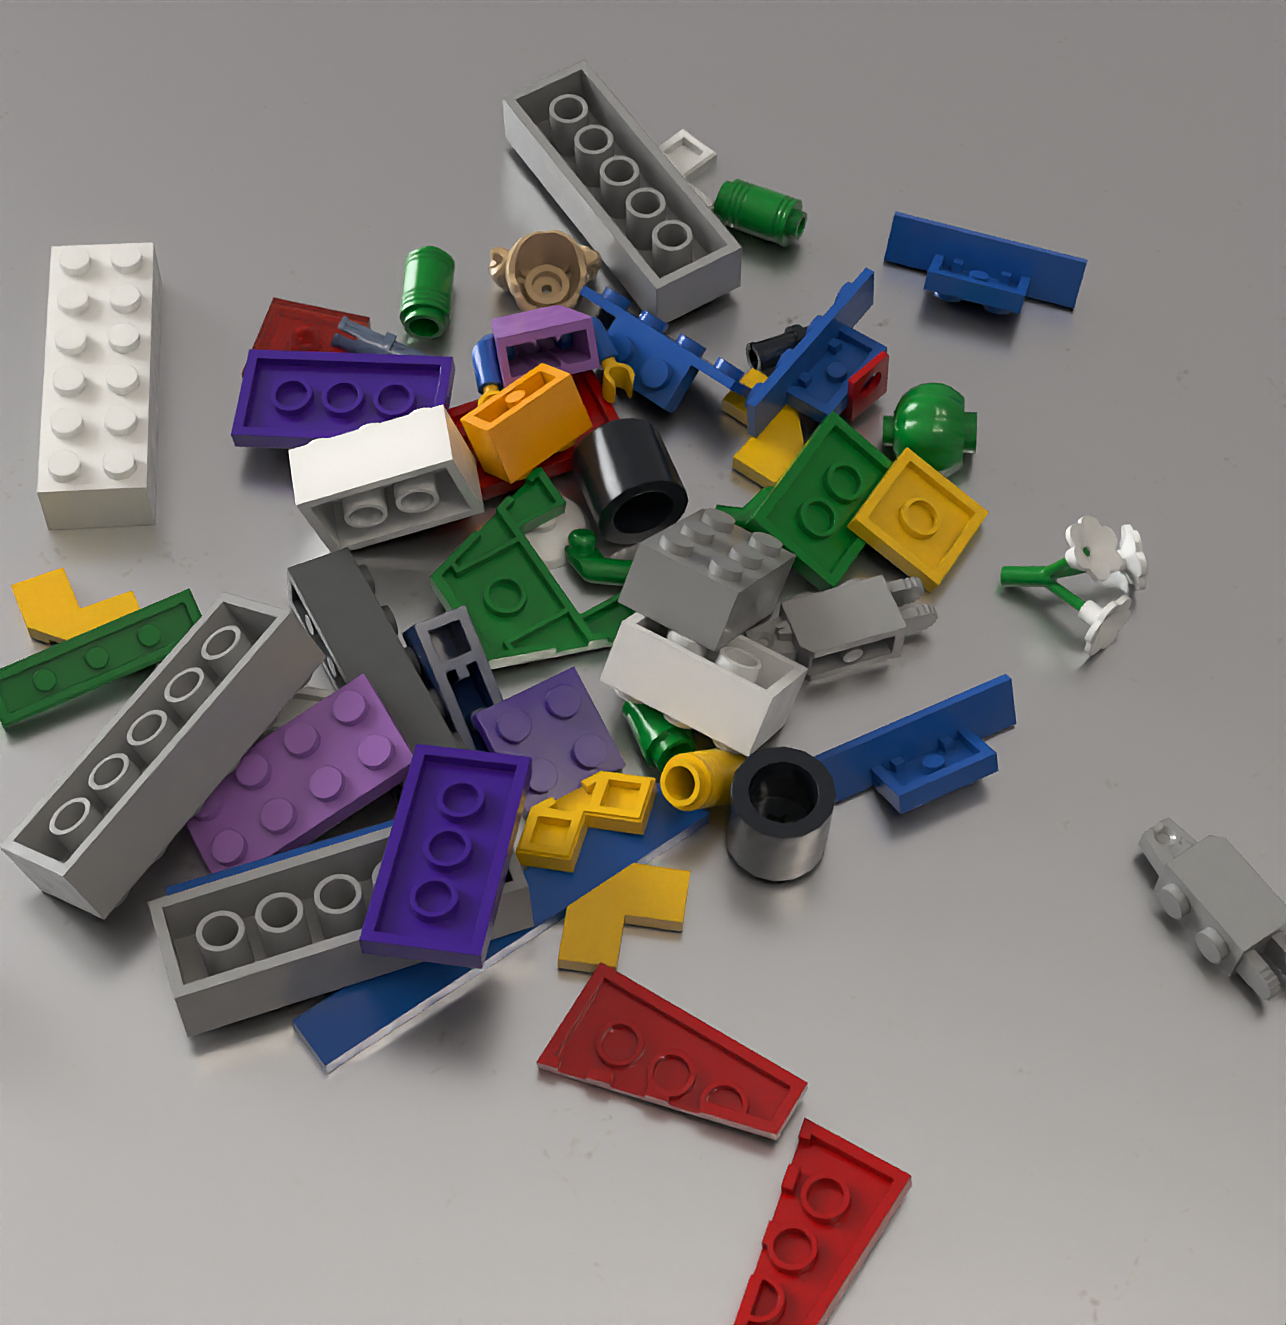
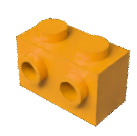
[460,363,593,484]

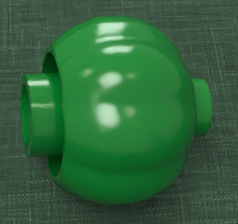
[882,382,977,478]

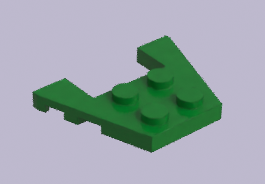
[429,466,636,669]

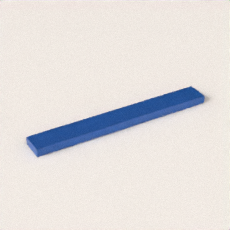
[292,783,710,1074]

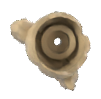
[488,230,601,312]

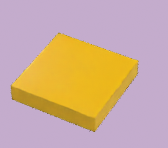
[847,447,989,593]

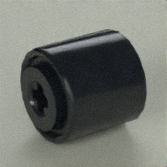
[571,418,688,544]
[725,747,836,881]

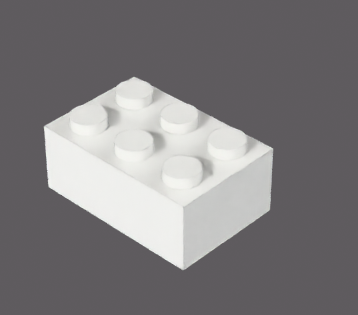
[288,405,485,553]
[599,612,809,757]

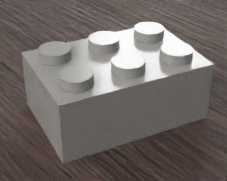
[617,508,796,652]

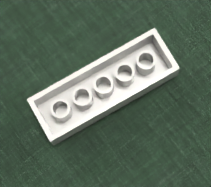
[37,242,162,530]

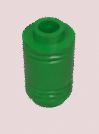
[714,179,807,247]
[400,246,455,340]

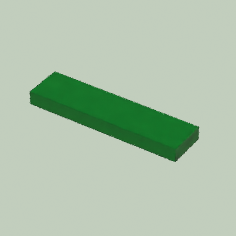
[0,588,202,728]

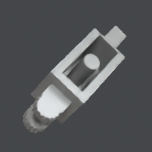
[744,575,938,682]
[1138,817,1286,1001]

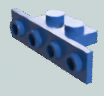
[884,212,1088,314]
[745,268,887,438]
[579,285,752,413]
[813,674,1016,814]

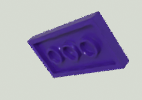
[231,349,456,449]
[359,744,533,969]

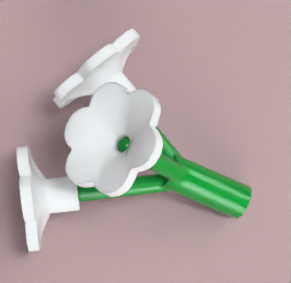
[1000,515,1148,656]

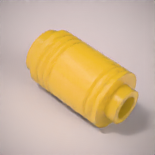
[660,748,746,811]

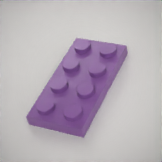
[185,673,414,874]

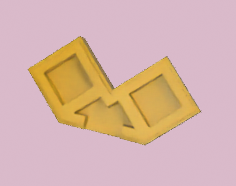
[721,368,804,488]
[11,567,140,644]
[515,771,658,873]
[558,863,691,973]

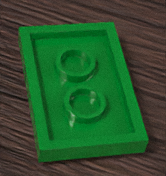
[744,411,893,591]

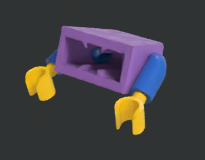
[472,305,635,406]

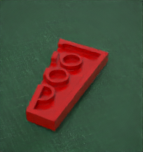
[536,962,808,1140]
[733,1117,912,1325]

